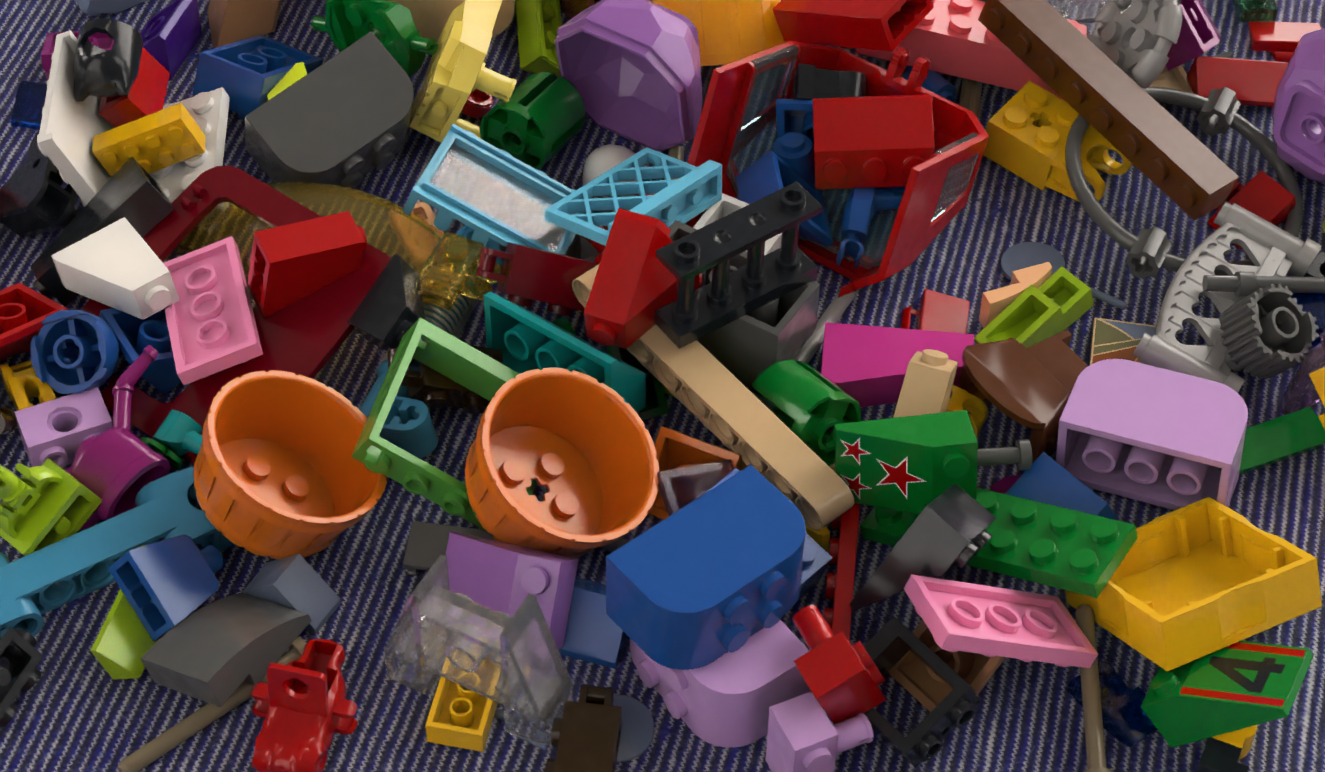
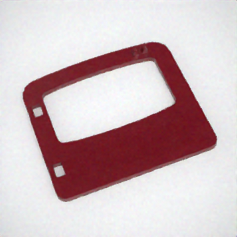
[82,165,391,466]

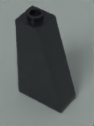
[31,157,174,307]

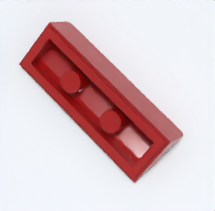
[1186,56,1288,107]

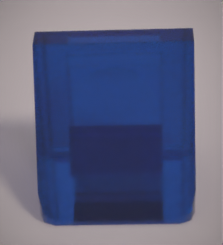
[11,81,47,130]

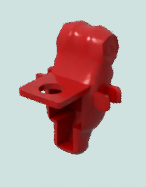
[250,639,358,772]

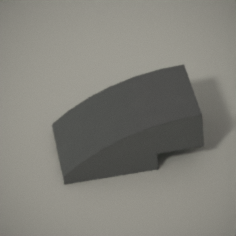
[141,592,312,707]

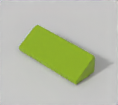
[515,0,562,77]
[91,545,158,679]

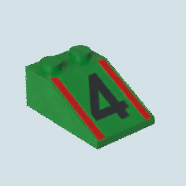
[1141,641,1314,748]

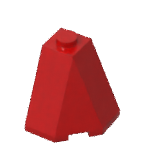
[584,208,703,349]

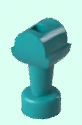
[152,409,203,457]

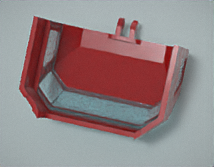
[687,41,989,297]

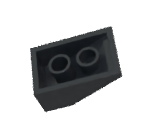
[849,484,996,610]

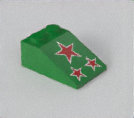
[834,410,978,515]

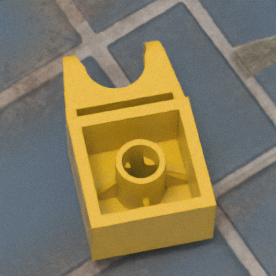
[983,80,1133,202]

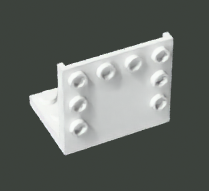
[37,30,230,207]

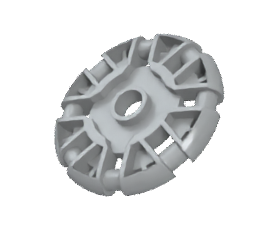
[1087,0,1183,88]

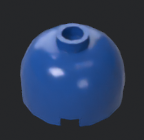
[31,310,119,394]

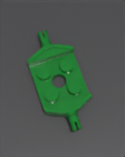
[311,0,438,77]

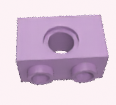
[14,387,113,467]

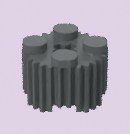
[1219,284,1319,379]

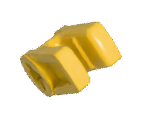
[0,360,56,411]

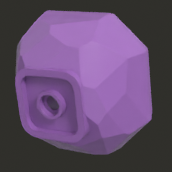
[555,0,702,152]
[1271,28,1325,184]

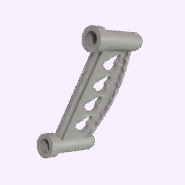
[1133,202,1322,393]

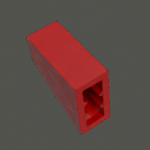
[247,211,367,317]

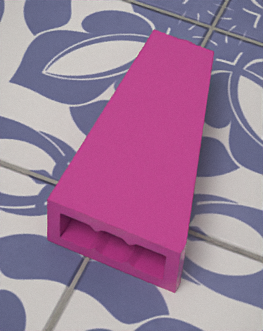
[821,322,974,407]

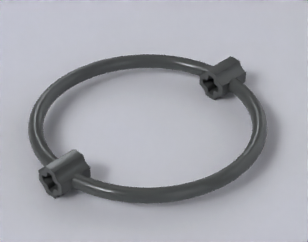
[1065,86,1303,279]

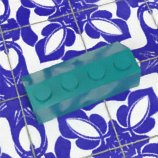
[484,291,646,412]

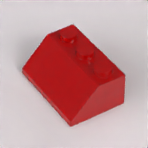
[812,94,935,189]
[0,282,69,361]

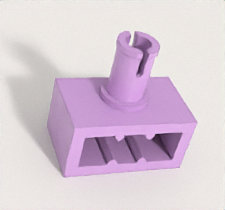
[765,692,874,772]

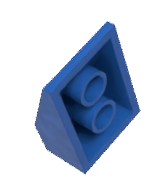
[192,35,323,121]

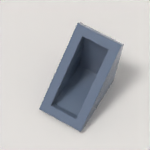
[242,553,341,635]

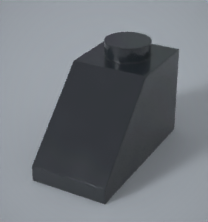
[348,254,425,352]

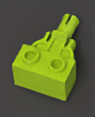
[0,458,103,556]

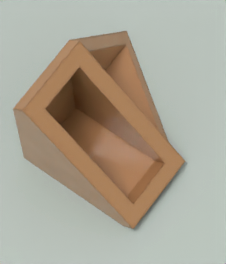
[207,0,282,48]

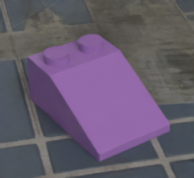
[435,532,579,653]

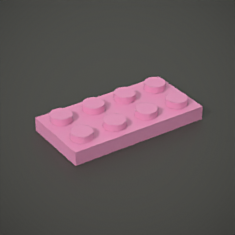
[163,236,263,385]
[904,574,1098,668]

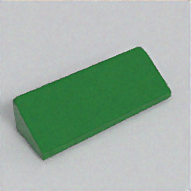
[1217,407,1325,476]

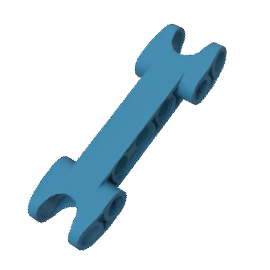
[0,466,234,637]

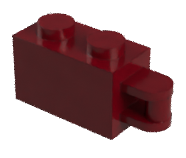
[476,242,596,316]

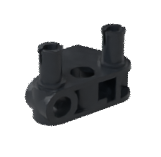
[0,129,80,238]

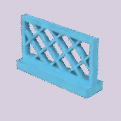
[544,147,722,246]

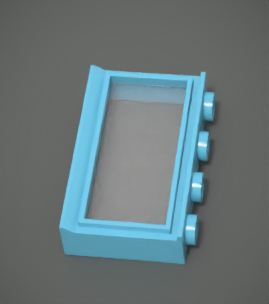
[402,124,585,255]

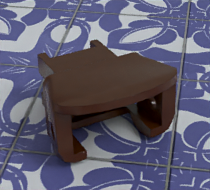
[959,329,1088,463]

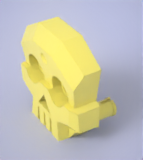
[409,0,517,143]

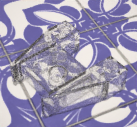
[384,554,573,750]

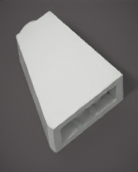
[51,217,180,320]

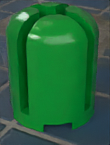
[479,72,586,170]
[752,360,863,466]

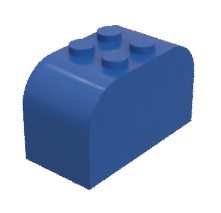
[606,465,806,670]

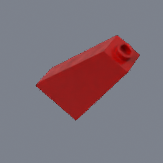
[772,0,934,52]

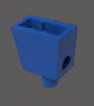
[108,534,223,641]

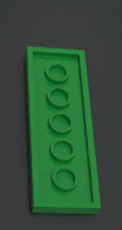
[860,488,1138,598]

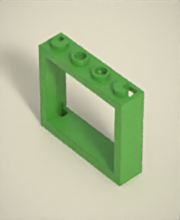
[351,317,537,530]

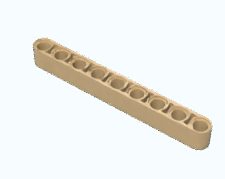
[572,264,854,531]

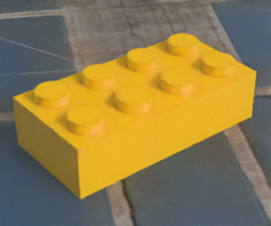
[92,102,206,178]
[425,632,511,752]

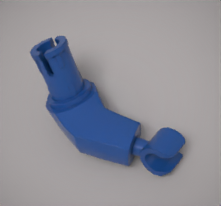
[836,186,906,269]

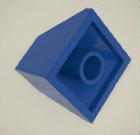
[736,150,834,247]

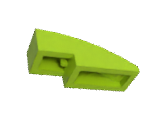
[974,266,1094,348]

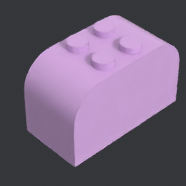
[1056,359,1248,510]
[630,620,810,748]

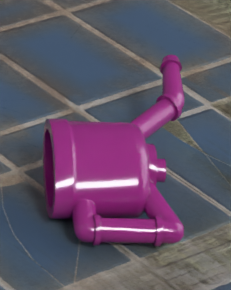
[65,345,170,533]

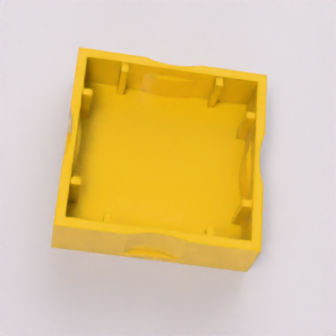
[1065,497,1322,672]

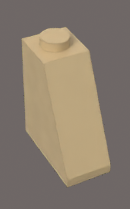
[893,349,958,418]

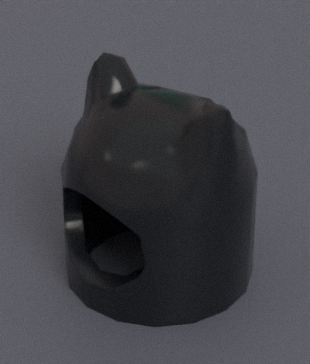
[73,19,143,102]

